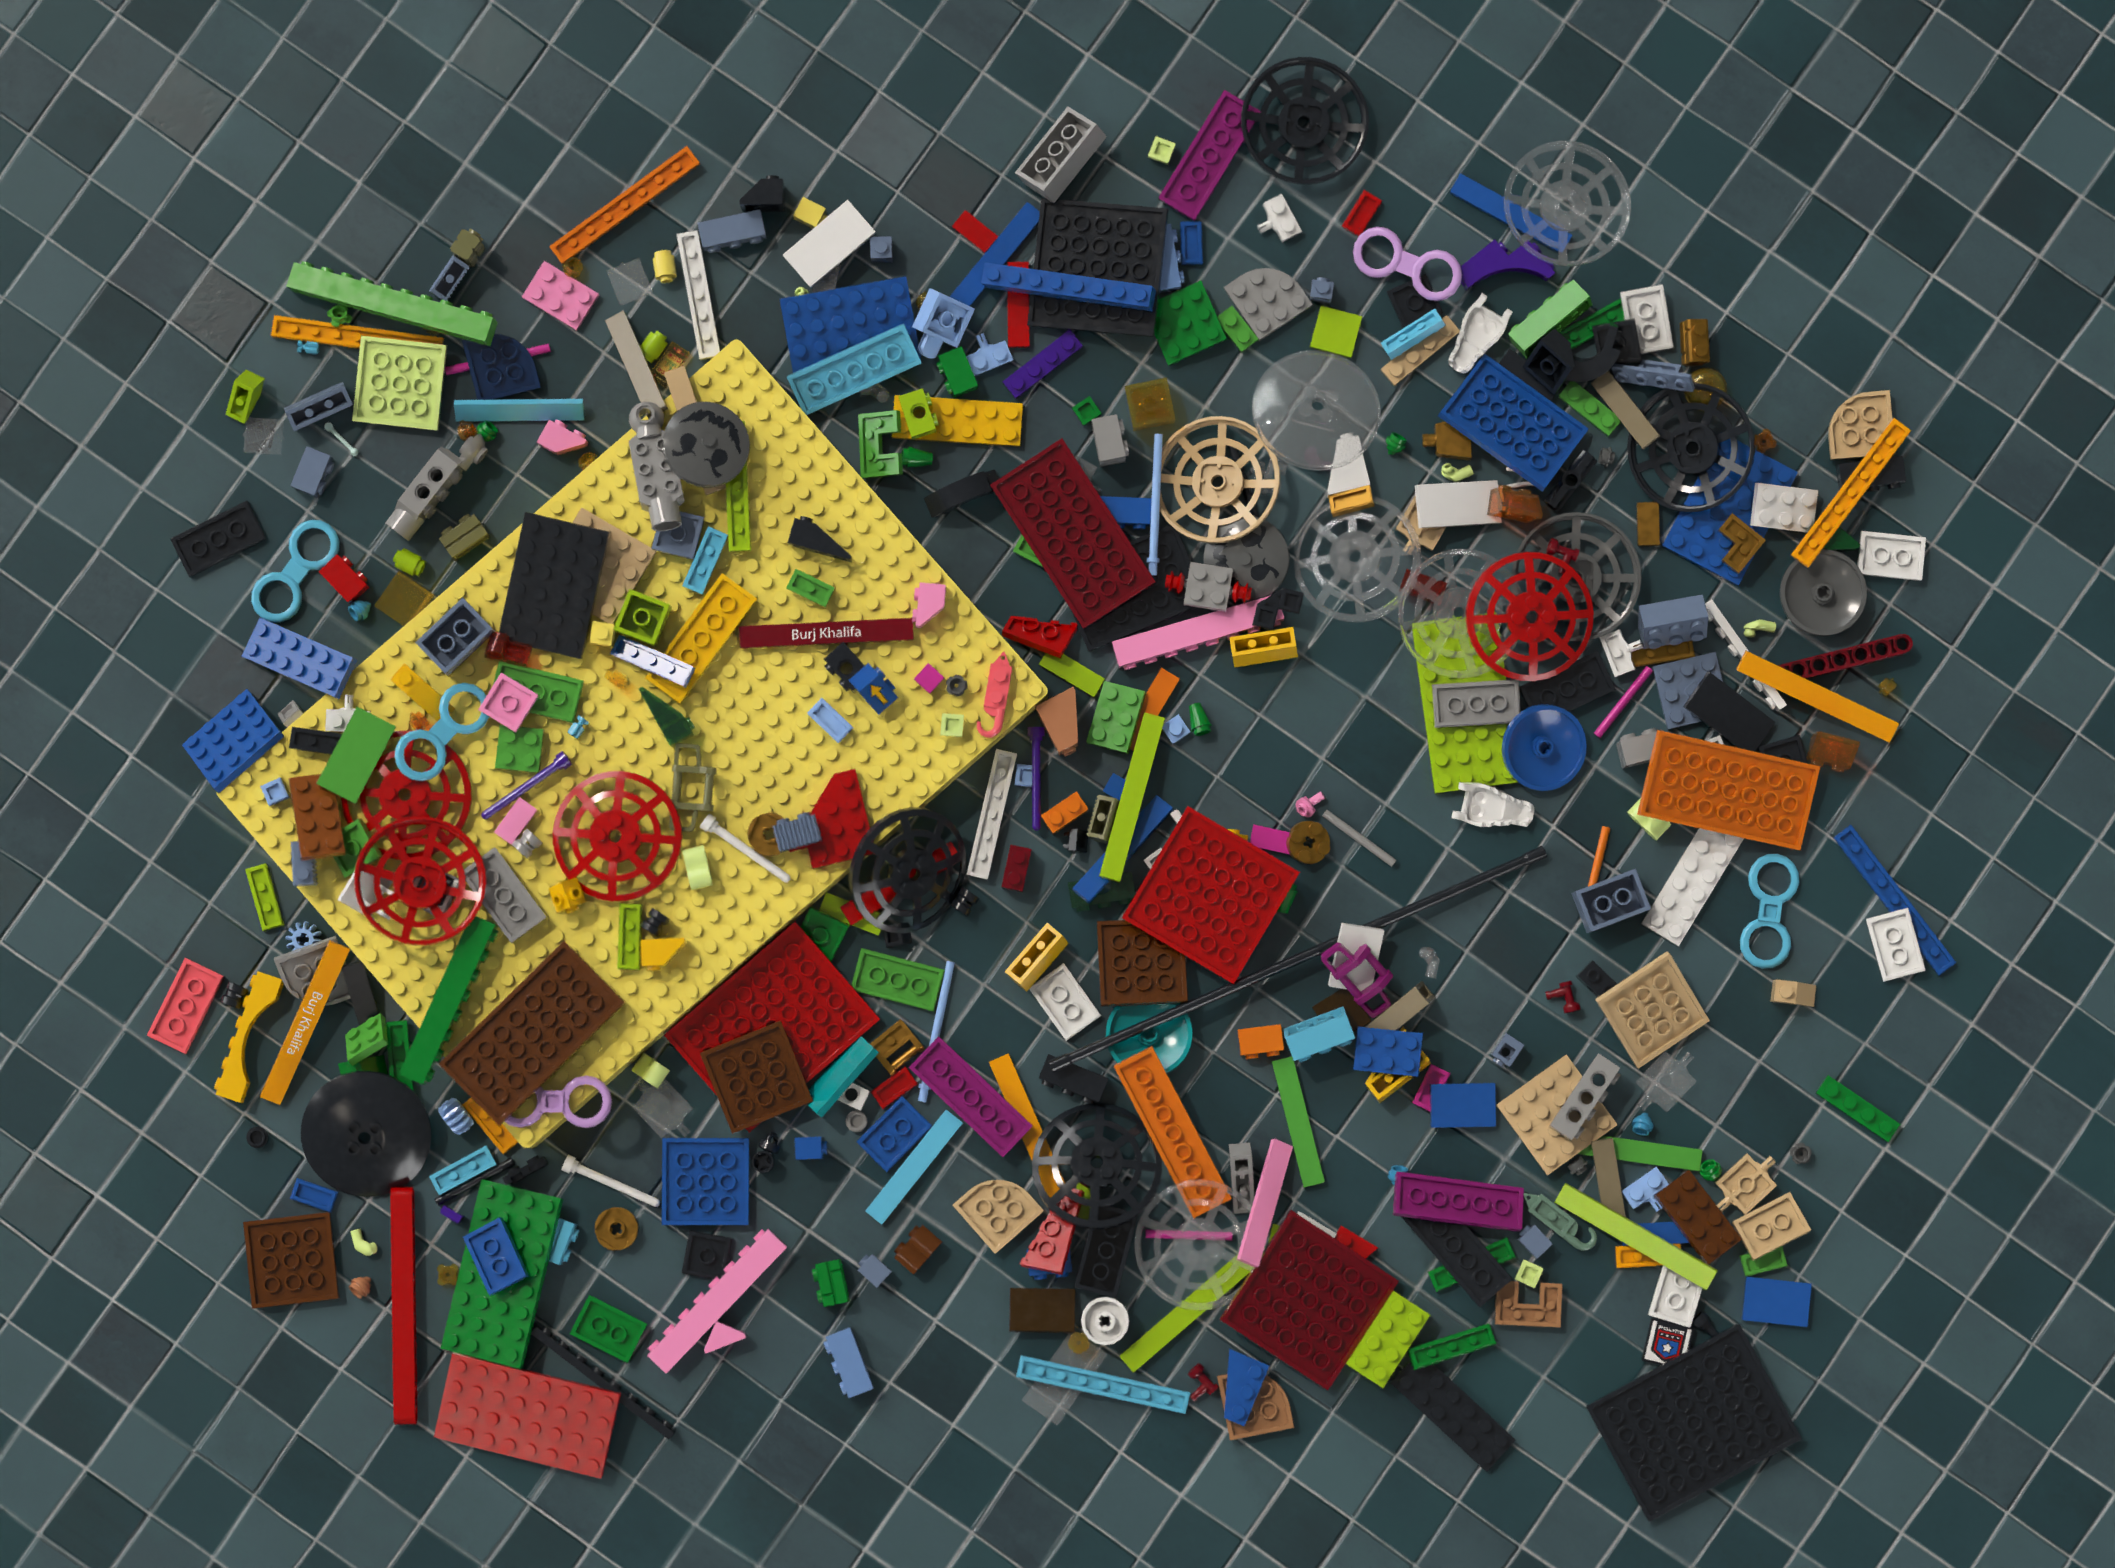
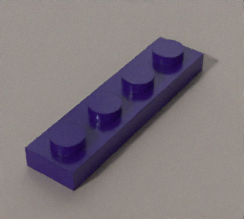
[1002,330,1083,399]

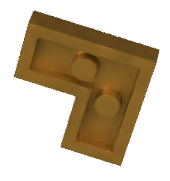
[1718,513,1766,574]

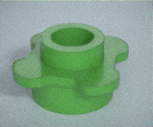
[327,305,352,327]

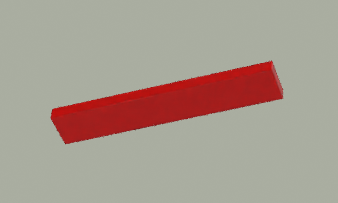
[840,841,960,926]

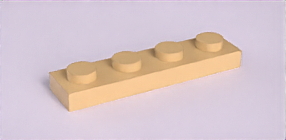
[1381,315,1460,386]

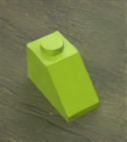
[225,370,265,423]

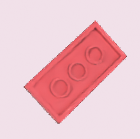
[147,958,225,1054]

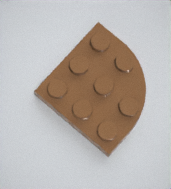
[1217,1374,1294,1440]

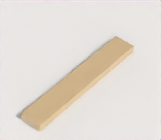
[664,366,726,495]

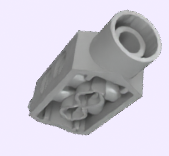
[629,402,685,531]
[385,433,488,541]

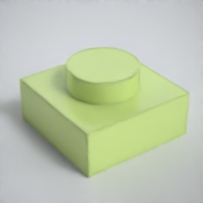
[1148,136,1176,165]
[940,713,964,737]
[1515,1259,1544,1288]

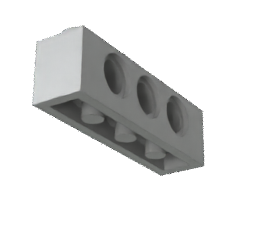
[1549,1053,1621,1141]

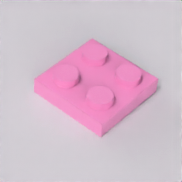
[478,673,539,733]

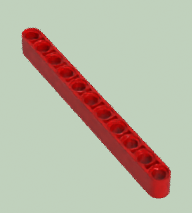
[390,1187,418,1425]

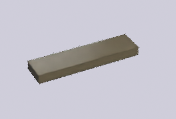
[1591,370,1661,449]
[1591,1138,1626,1217]

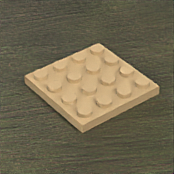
[572,507,657,624]
[1595,951,1710,1069]
[1496,1055,1618,1175]

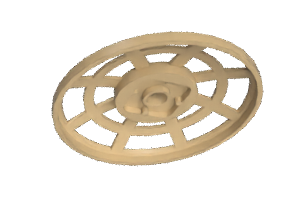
[1160,416,1280,543]

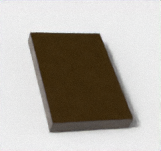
[1009,1288,1075,1333]

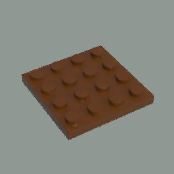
[1097,920,1188,1007]
[700,1020,813,1134]
[243,1212,339,1309]

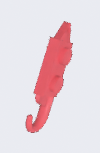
[976,652,1012,738]

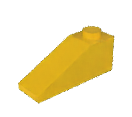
[390,663,456,721]

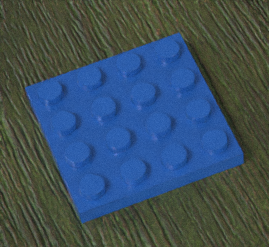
[182,689,284,793]
[662,1138,749,1225]

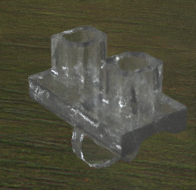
[1250,456,1288,496]

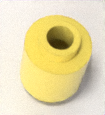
[653,250,677,283]

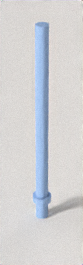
[1147,434,1163,576]
[918,961,955,1102]

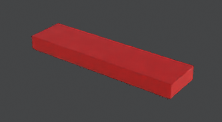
[1007,262,1029,348]

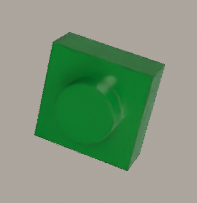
[1072,396,1101,426]

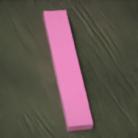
[1237,1139,1293,1268]

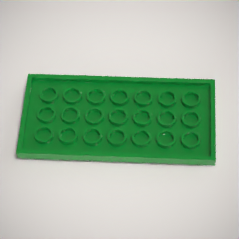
[440,1179,563,1369]

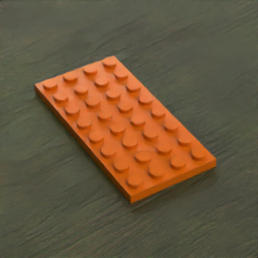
[1637,730,1820,850]

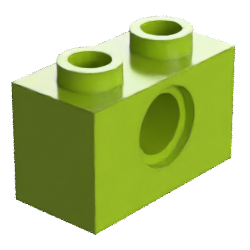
[898,388,939,440]

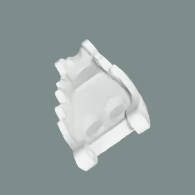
[1448,293,1513,373]
[1451,782,1535,827]

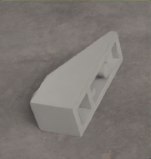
[1229,1143,1255,1214]

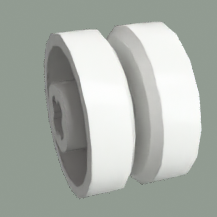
[1081,1296,1129,1345]

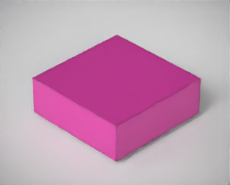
[914,663,944,694]

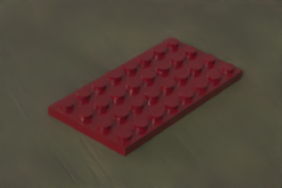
[990,438,1156,629]

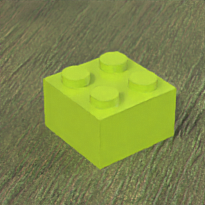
[614,589,672,647]

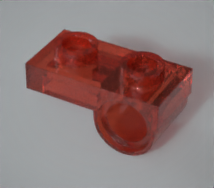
[484,632,533,668]

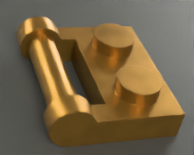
[870,1019,925,1076]

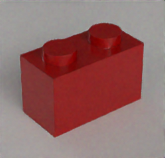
[319,554,369,605]

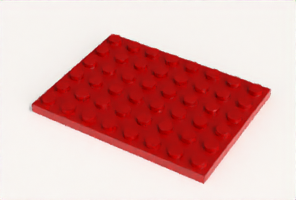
[664,921,880,1133]

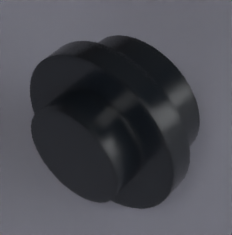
[246,1127,268,1148]

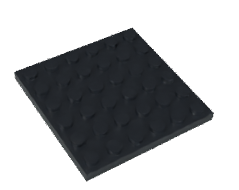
[1027,198,1169,337]

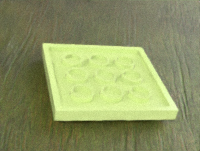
[352,336,447,431]

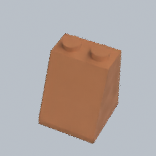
[1035,687,1078,757]

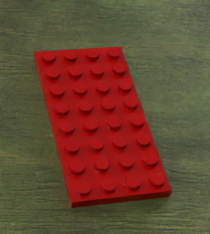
[434,1352,621,1479]

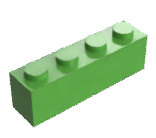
[1508,279,1593,359]

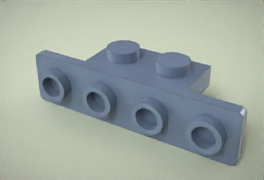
[1611,359,1695,392]

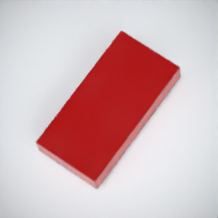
[1342,190,1382,237]
[952,210,998,254]
[870,1066,918,1109]

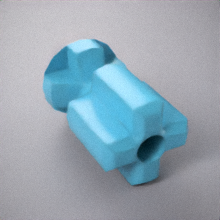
[297,340,319,355]
[568,715,589,739]

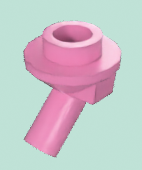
[1296,791,1325,817]

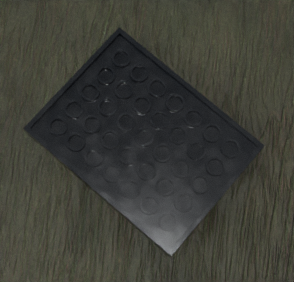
[1586,1323,1802,1522]

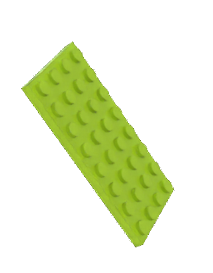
[1411,612,1518,794]

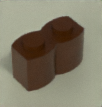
[894,1225,942,1275]

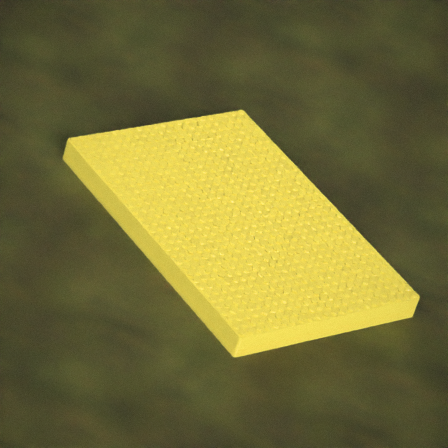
[216,339,1048,1148]

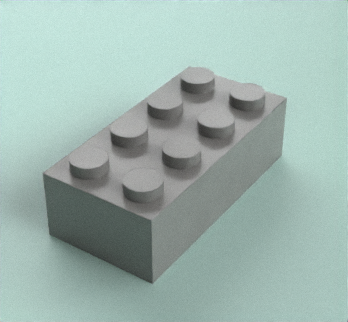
[1015,107,1107,203]

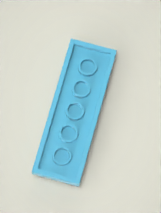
[787,323,922,415]

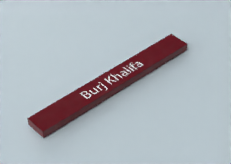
[739,618,914,649]

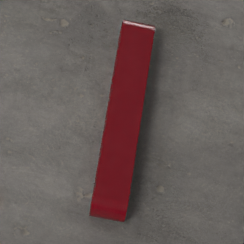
[1778,634,1913,679]

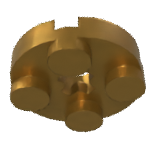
[747,812,784,856]
[1286,821,1330,864]
[595,1207,639,1250]

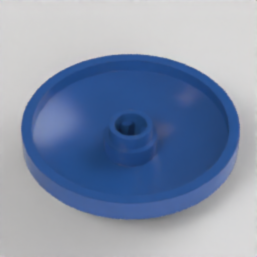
[1502,704,1587,791]

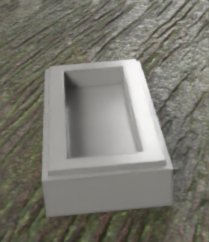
[278,700,303,727]

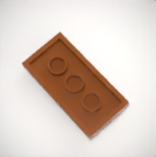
[289,774,345,861]

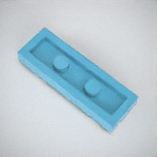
[1381,309,1446,360]
[682,526,728,595]
[429,1145,497,1195]

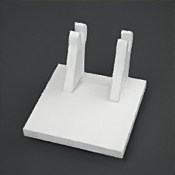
[337,871,401,921]

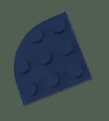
[462,333,541,400]

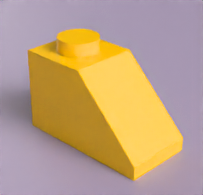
[640,938,686,971]

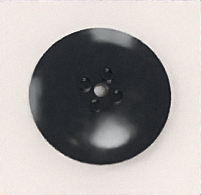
[301,1071,432,1197]

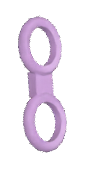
[1353,227,1462,301]
[505,1075,612,1128]

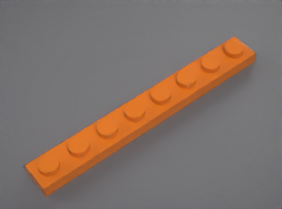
[549,146,700,265]

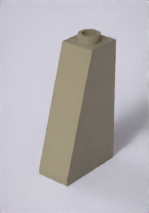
[1356,981,1435,1036]

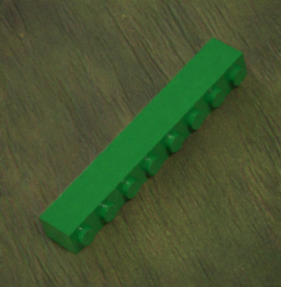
[399,916,499,1085]

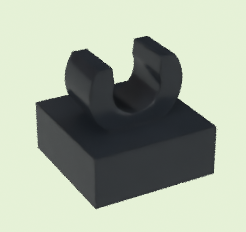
[1063,829,1089,853]

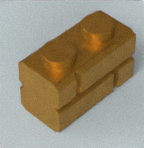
[1680,319,1710,366]

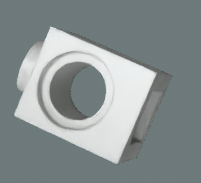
[838,1083,870,1111]

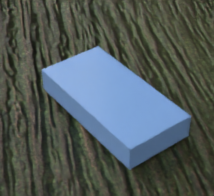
[807,698,853,744]

